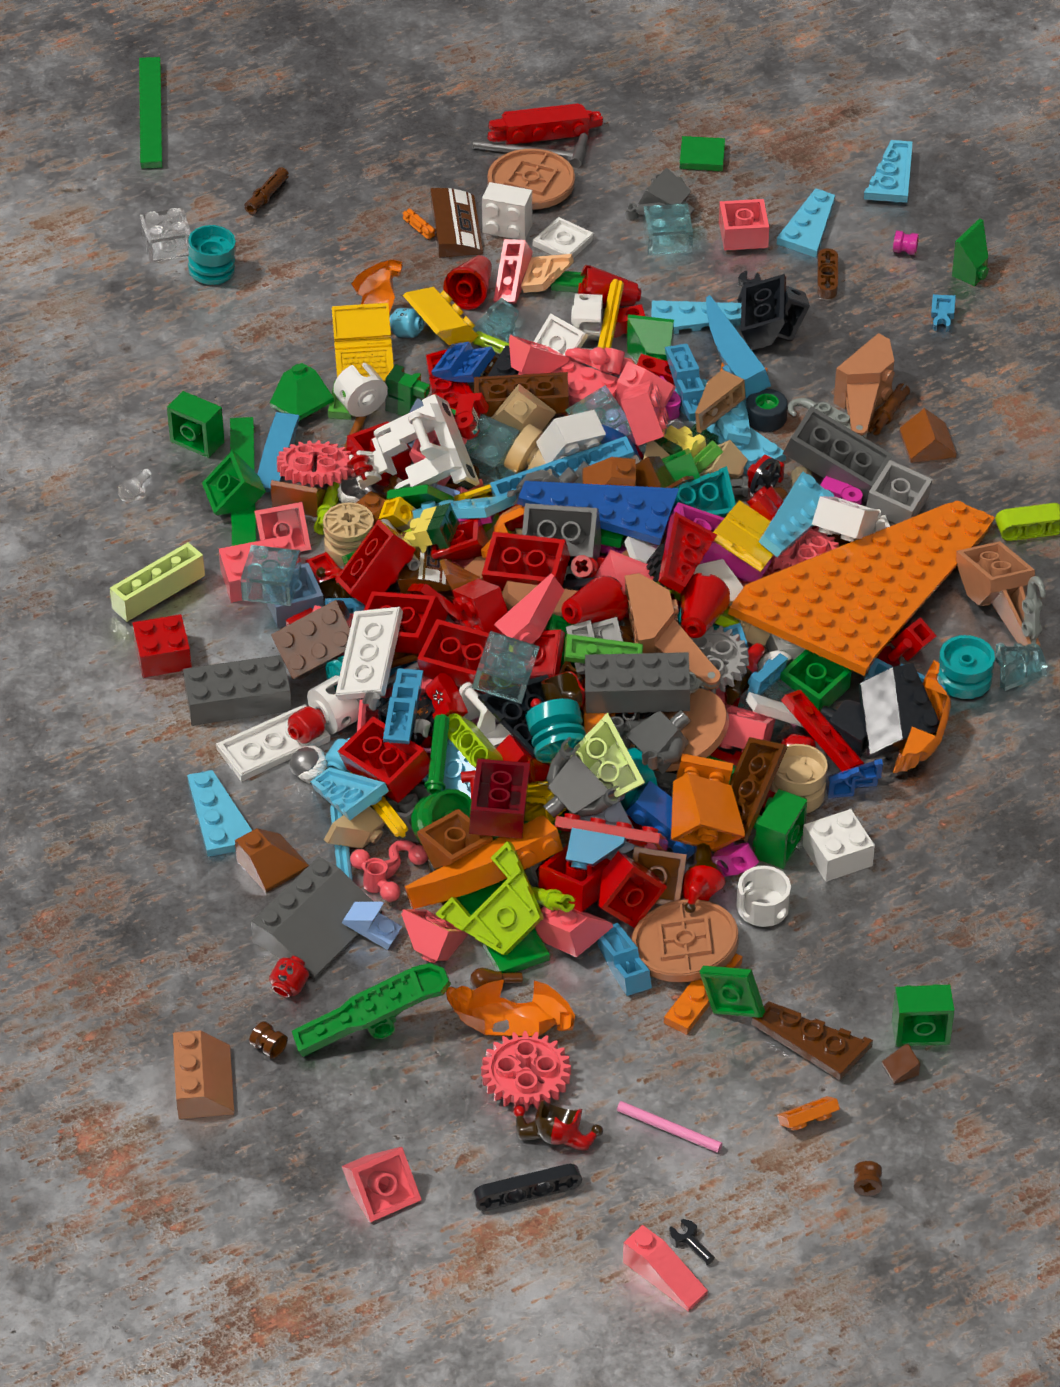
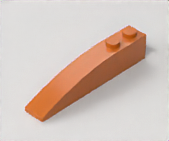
[404,815,563,909]

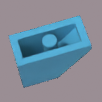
[566,828,626,870]

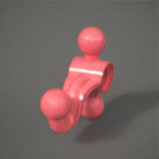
[565,347,635,375]
[350,840,428,902]

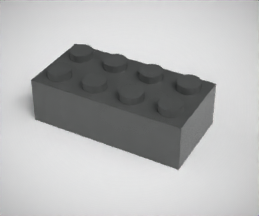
[585,652,690,713]
[183,655,292,726]

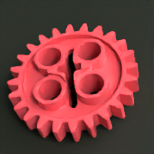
[277,440,353,487]
[770,527,839,570]
[481,1031,571,1111]

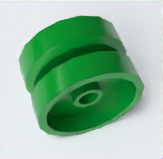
[411,789,472,844]

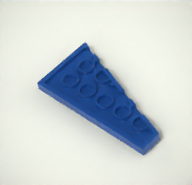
[517,481,679,545]

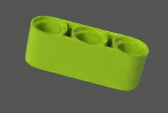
[995,503,1060,541]
[448,714,503,768]

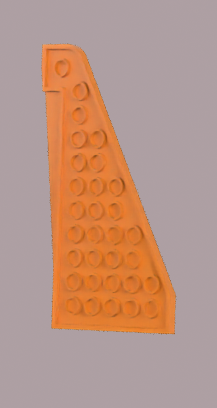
[728,501,995,676]

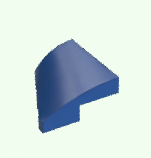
[826,759,883,798]

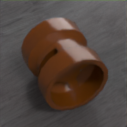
[249,1021,288,1059]

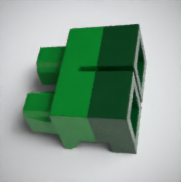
[385,364,431,416]

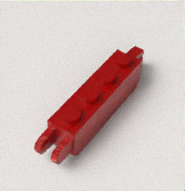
[487,103,603,145]

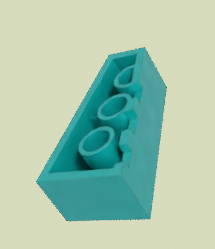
[671,466,736,518]

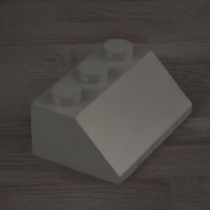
[522,503,602,561]

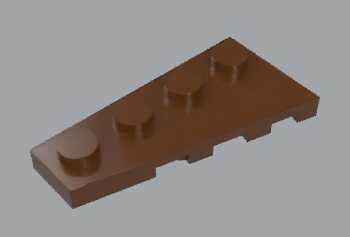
[752,1001,873,1080]

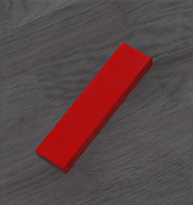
[781,690,864,771]

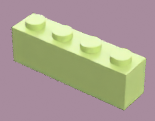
[110,542,205,622]

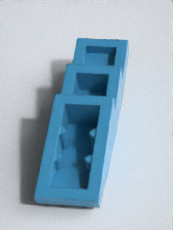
[665,344,705,422]
[257,412,300,492]
[383,668,423,744]

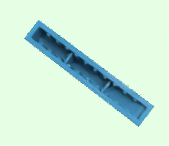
[706,295,771,398]
[490,436,635,499]

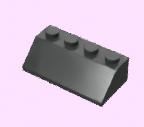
[782,406,893,502]

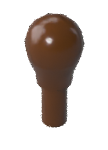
[470,967,523,989]

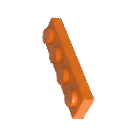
[664,953,743,1035]

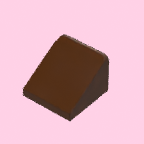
[882,1044,920,1084]

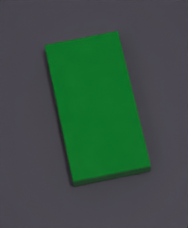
[457,879,550,973]

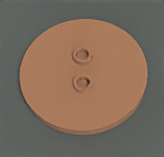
[487,149,575,210]
[630,688,729,771]
[631,899,739,982]

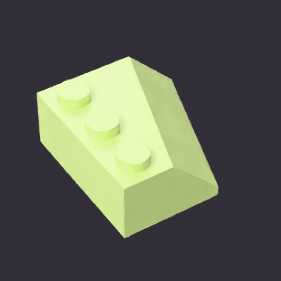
[569,713,645,815]

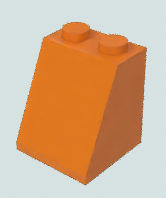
[671,772,745,852]

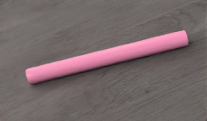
[617,1101,723,1153]

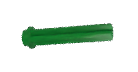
[425,714,450,794]

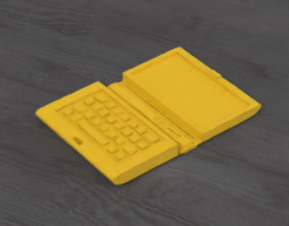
[332,303,394,382]
[713,500,774,572]

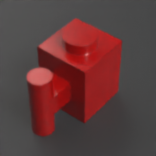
[888,617,937,662]

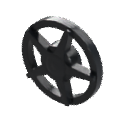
[750,458,781,497]

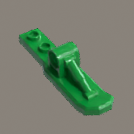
[292,963,451,1057]

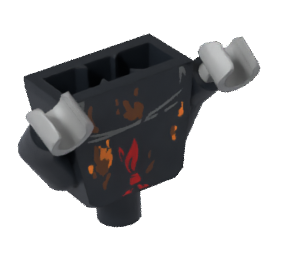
[362,691,435,746]

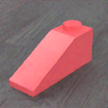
[493,239,533,304]
[494,573,564,654]
[623,1225,708,1312]

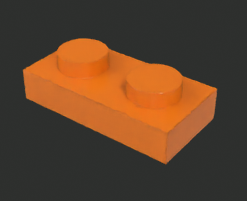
[676,753,733,785]
[777,1096,840,1130]

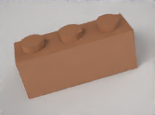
[173,1030,234,1119]

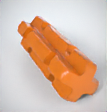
[402,208,436,239]

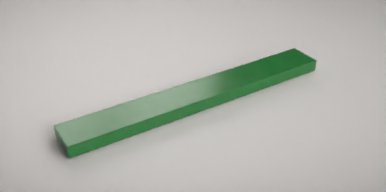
[139,57,163,169]
[230,417,256,546]

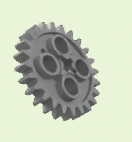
[690,625,749,694]

